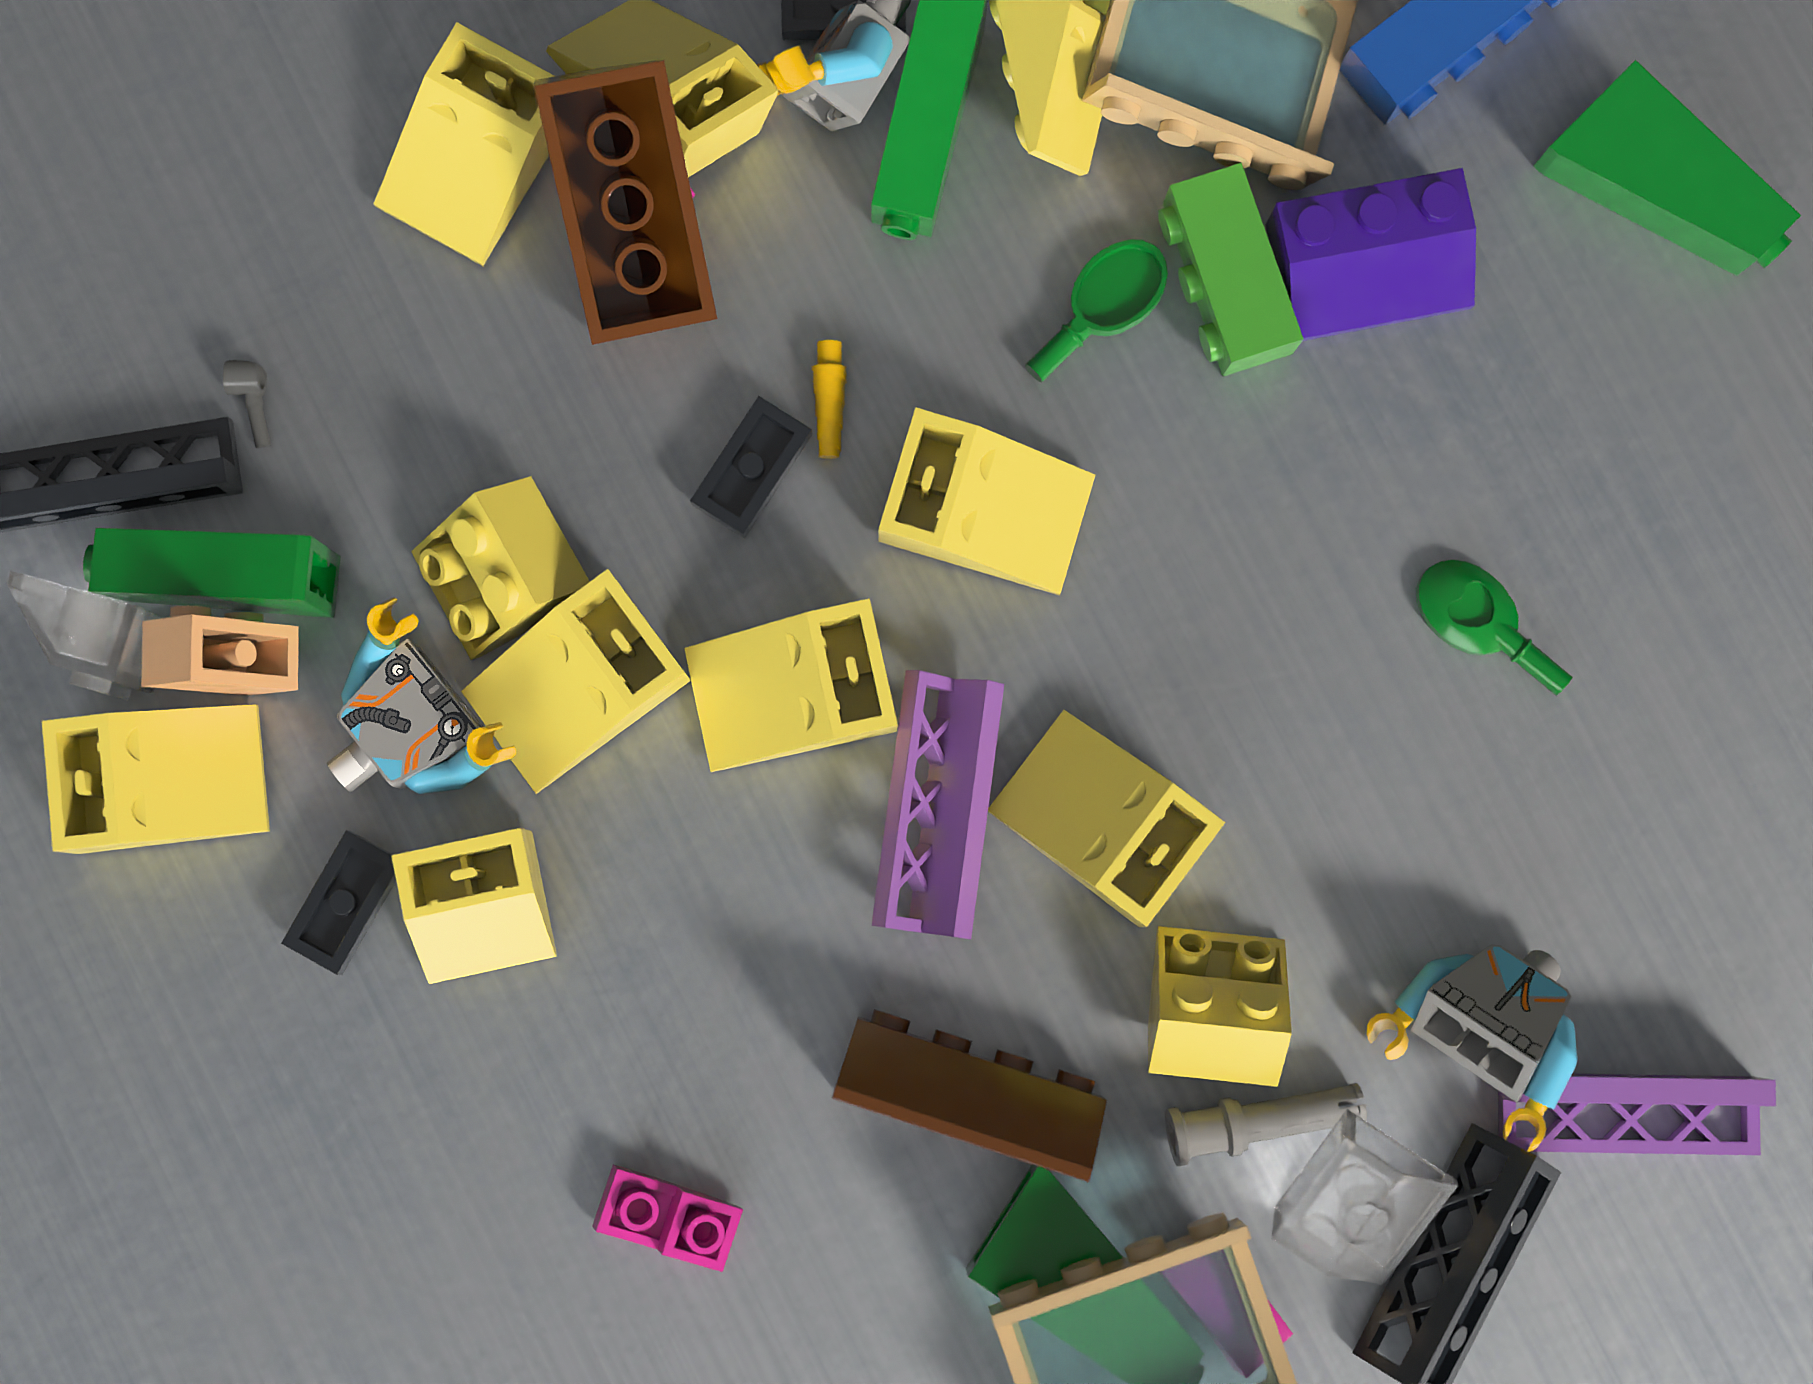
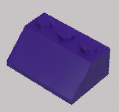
[1265,168,1476,341]

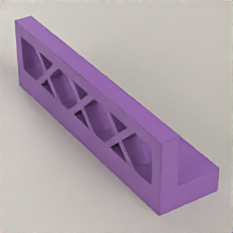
[871,670,1004,939]
[1498,1073,1776,1155]

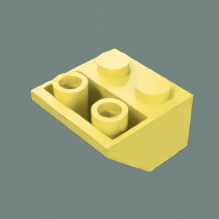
[411,476,590,660]
[391,828,557,984]
[1148,926,1292,1087]

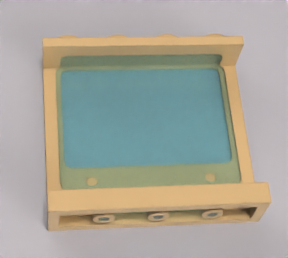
[1082,0,1359,190]
[988,1213,1297,1384]

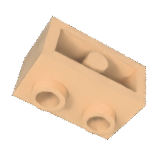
[141,606,299,696]

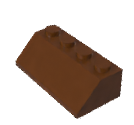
[534,60,718,345]
[832,1009,1107,1182]

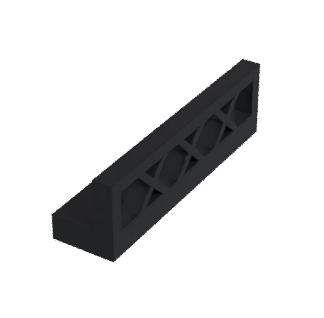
[0,417,243,533]
[1352,1123,1562,1384]

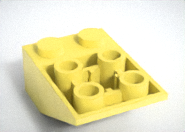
[546,0,779,177]
[989,0,1110,176]
[374,22,554,266]
[878,407,1095,595]
[461,569,691,794]
[684,598,898,772]
[42,704,270,854]
[988,710,1226,927]

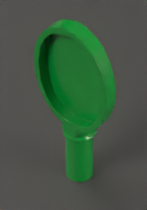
[1025,239,1168,383]
[1416,559,1573,696]

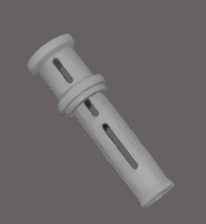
[1165,1083,1367,1167]

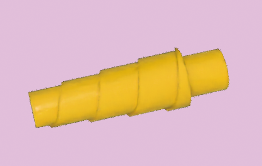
[811,340,847,459]

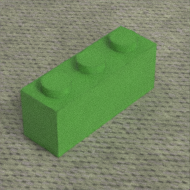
[1158,163,1303,377]

